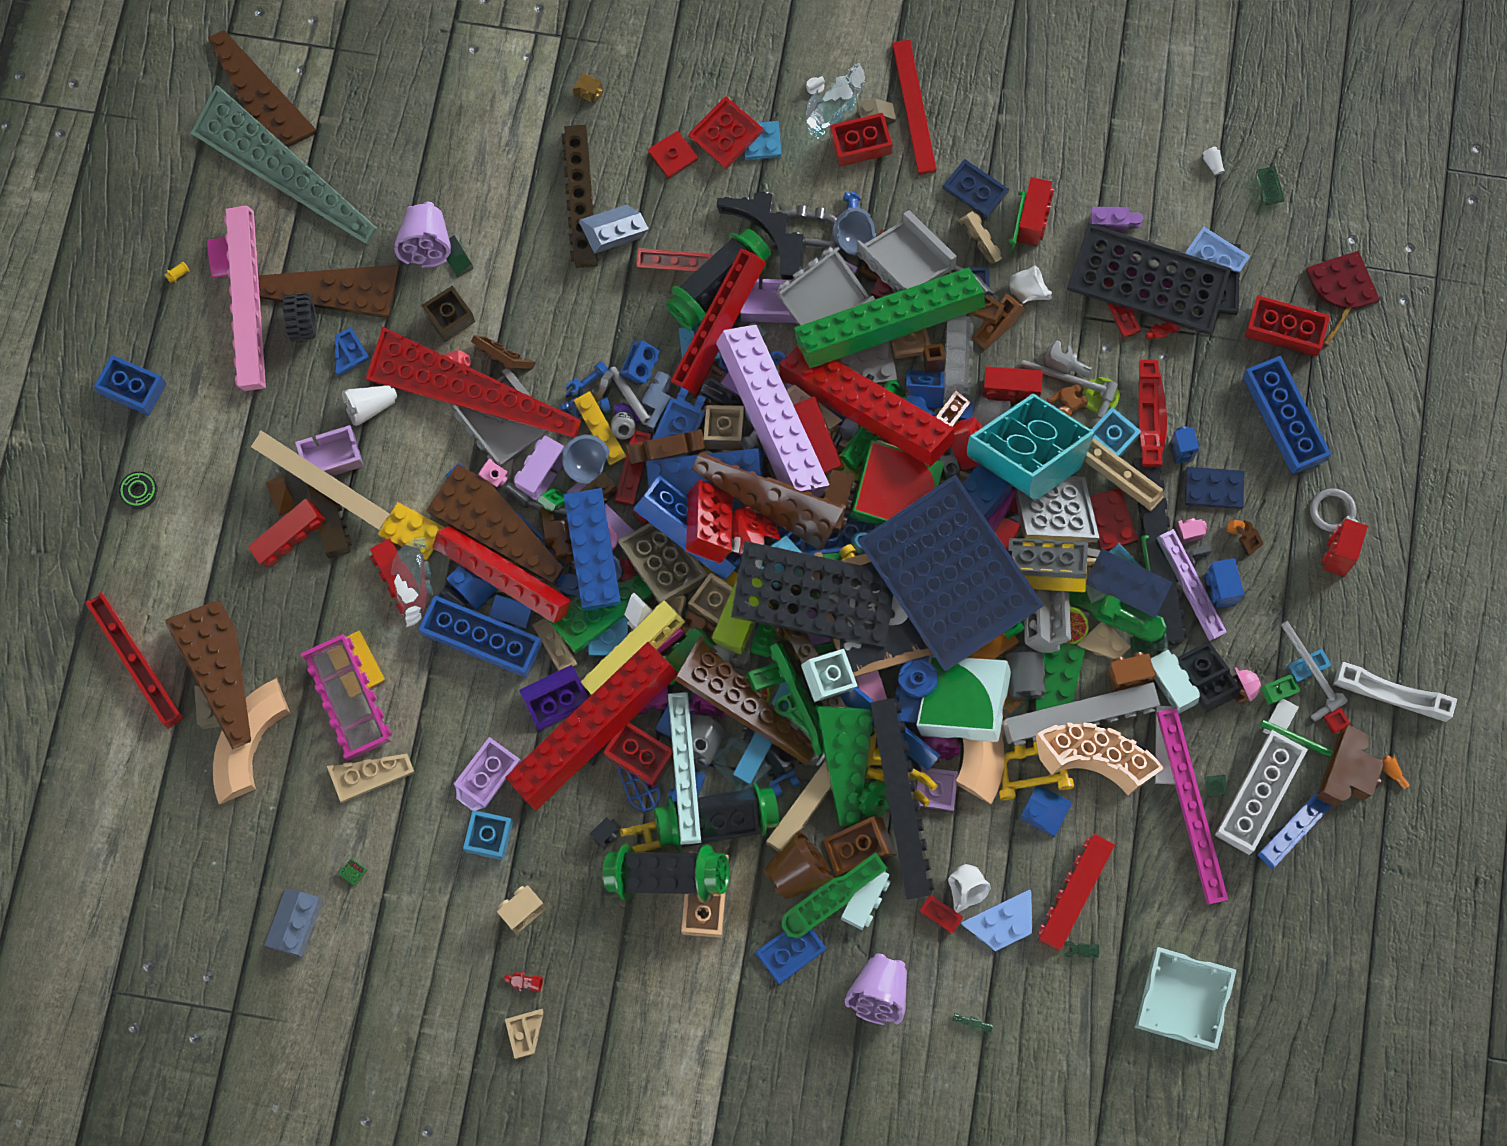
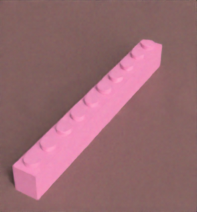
[224,205,266,391]

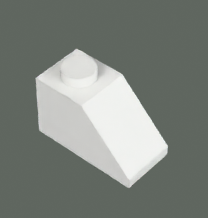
[625,593,653,630]

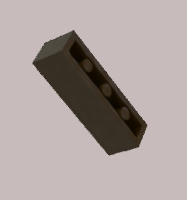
[307,483,352,559]

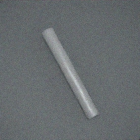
[609,367,651,425]

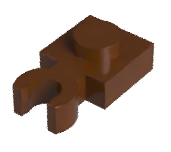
[1236,520,1263,556]

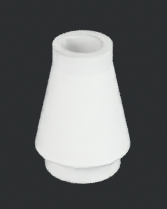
[1203,147,1224,176]

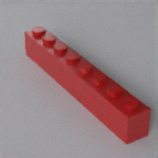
[671,249,766,395]
[432,525,572,623]

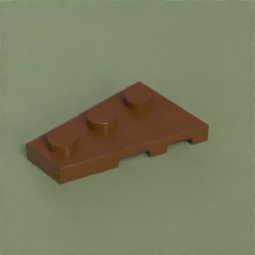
[471,335,536,370]

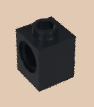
[764,746,798,776]

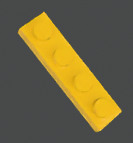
[574,391,626,466]

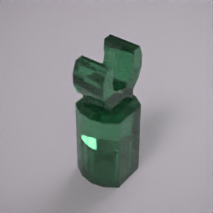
[1064,941,1099,958]

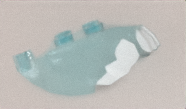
[806,63,866,139]
[391,537,433,627]

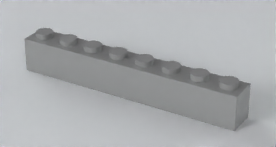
[1002,682,1160,746]

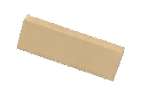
[532,618,578,671]

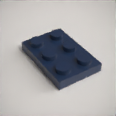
[943,159,1009,219]
[1185,467,1244,509]

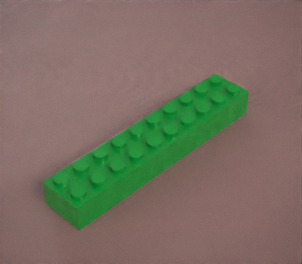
[794,267,985,368]

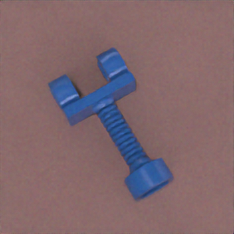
[566,361,609,403]
[559,398,611,428]
[768,744,800,798]

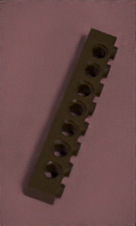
[561,124,598,268]
[768,586,846,708]

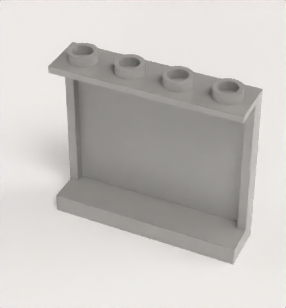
[856,210,957,293]
[775,247,875,326]
[453,368,549,467]

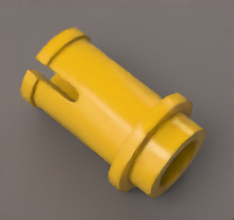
[165,261,190,283]

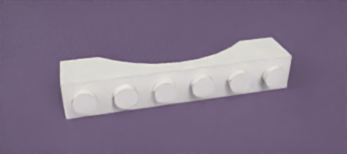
[1333,662,1457,722]

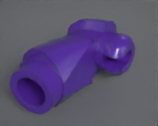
[615,403,641,423]

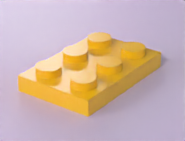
[378,502,445,562]

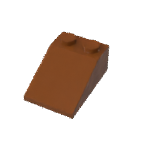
[823,816,896,877]

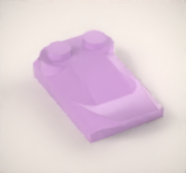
[454,737,521,811]

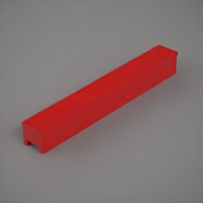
[85,592,184,729]

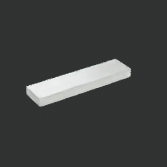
[1155,706,1175,784]

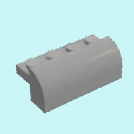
[1024,589,1071,653]

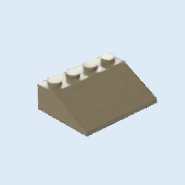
[617,523,708,603]

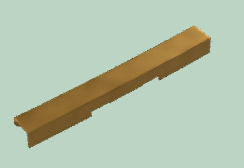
[1325,308,1351,346]

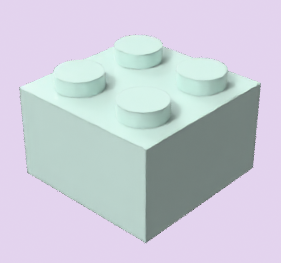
[801,649,857,702]

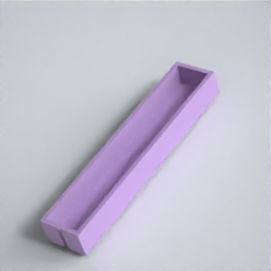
[716,325,829,497]

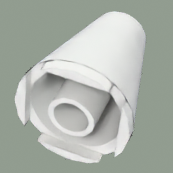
[342,386,397,426]

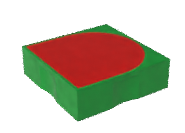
[848,440,944,525]

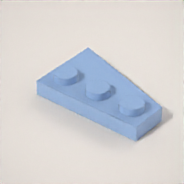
[1185,226,1250,273]

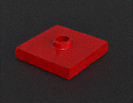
[648,130,698,179]

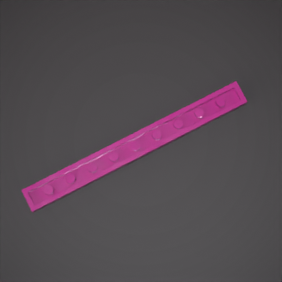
[1156,708,1228,905]

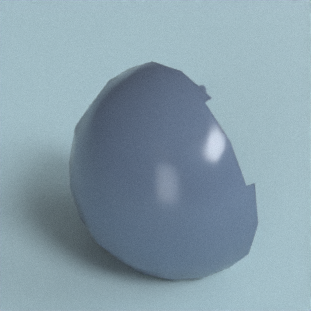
[832,207,876,256]
[562,435,610,484]

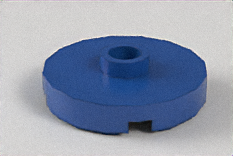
[898,660,938,698]

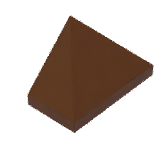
[265,475,296,516]

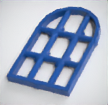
[617,768,660,812]

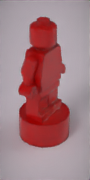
[1145,322,1180,340]
[619,557,639,582]
[504,971,543,993]

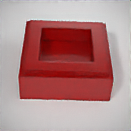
[1323,707,1351,735]

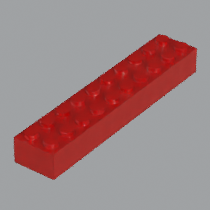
[779,346,954,467]
[505,642,678,811]

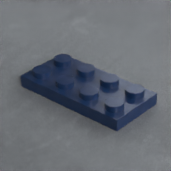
[1086,549,1173,618]

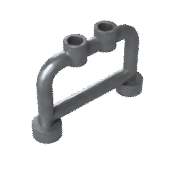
[770,205,841,254]

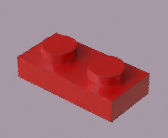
[919,895,963,934]

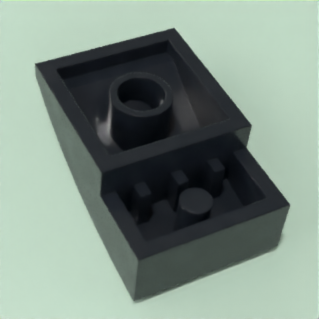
[1177,641,1241,713]

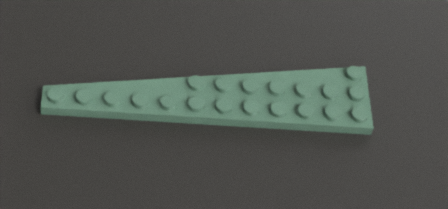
[191,85,378,244]

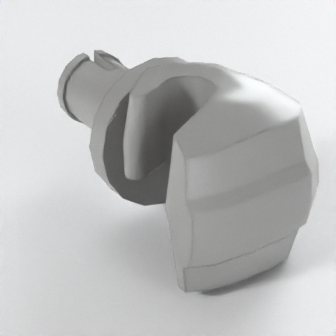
[1044,340,1092,378]

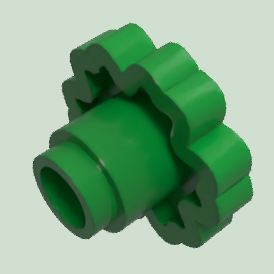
[859,780,890,817]

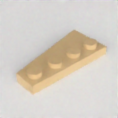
[327,754,415,803]

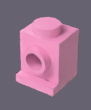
[477,458,508,489]
[1175,518,1207,544]

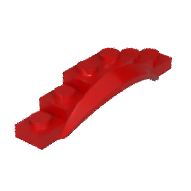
[1137,359,1167,467]

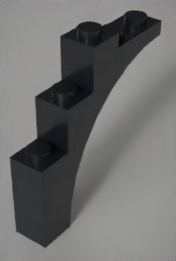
[716,192,806,280]

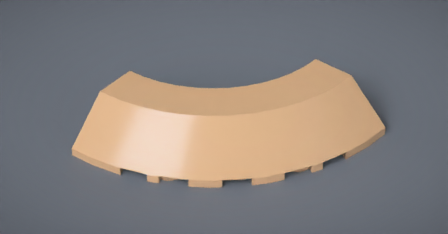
[213,678,290,805]
[1036,723,1164,795]
[956,730,1004,804]

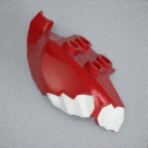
[732,503,781,569]

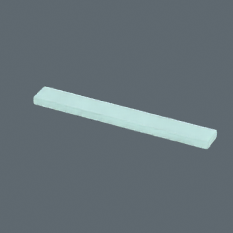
[668,692,701,845]

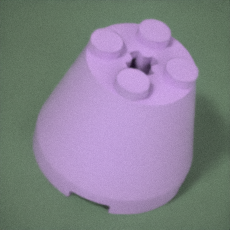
[394,202,451,268]
[845,953,907,1025]

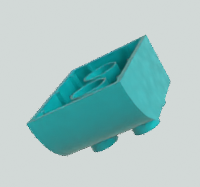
[967,393,1095,499]

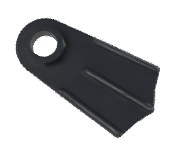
[701,378,742,406]

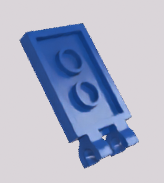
[652,388,706,458]

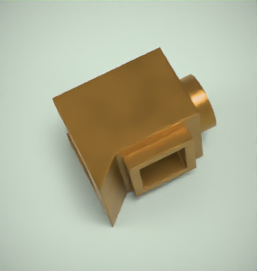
[573,73,604,102]

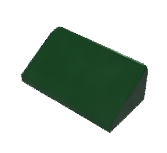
[446,235,473,278]

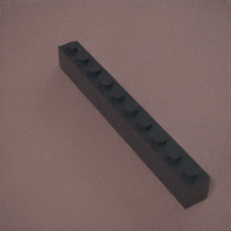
[1132,457,1187,646]
[871,697,935,899]

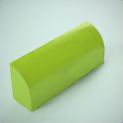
[712,577,762,655]

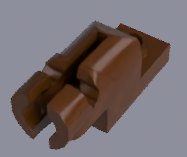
[541,507,574,563]

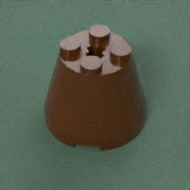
[763,830,834,899]

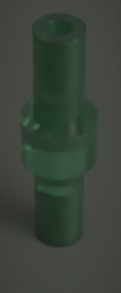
[952,1013,993,1033]

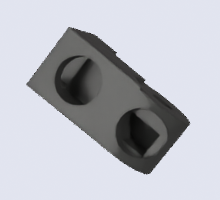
[938,446,960,479]

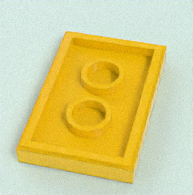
[327,630,386,699]

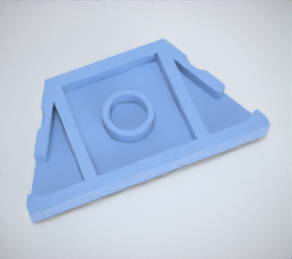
[961,890,1032,952]

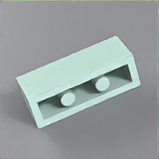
[1151,650,1200,714]
[841,872,891,930]

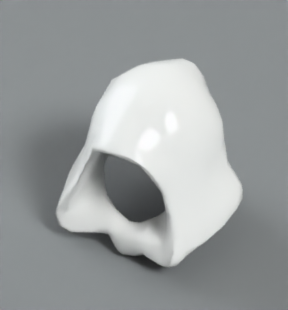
[1009,265,1052,304]
[948,864,991,913]

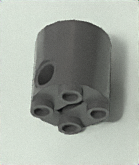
[1005,646,1046,701]
[690,714,725,772]

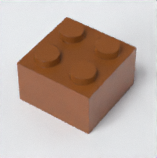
[1106,652,1155,693]

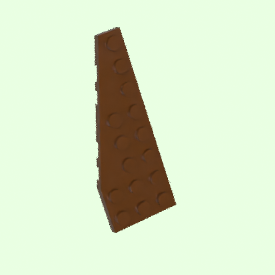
[426,464,564,585]
[165,599,251,750]

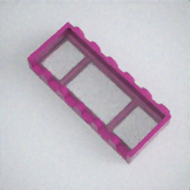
[300,634,392,762]

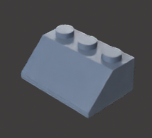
[579,205,648,254]
[264,889,323,958]

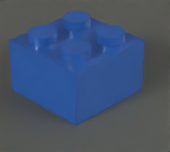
[1204,558,1244,609]

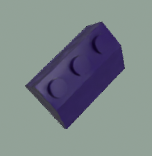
[519,665,588,730]

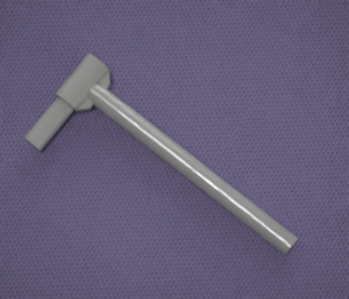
[1021,360,1118,419]
[1281,621,1348,722]

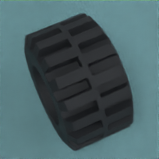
[283,292,317,341]

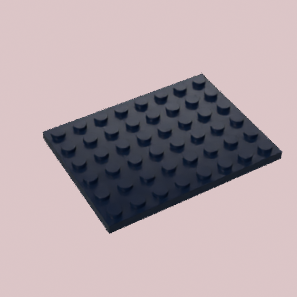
[857,475,1044,672]

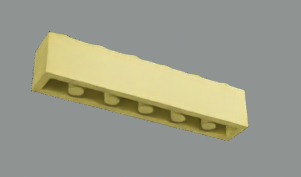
[581,601,685,695]

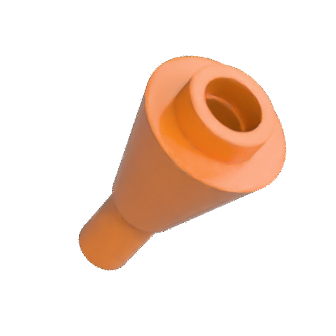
[1381,755,1409,790]

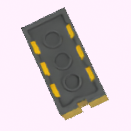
[1008,538,1088,592]

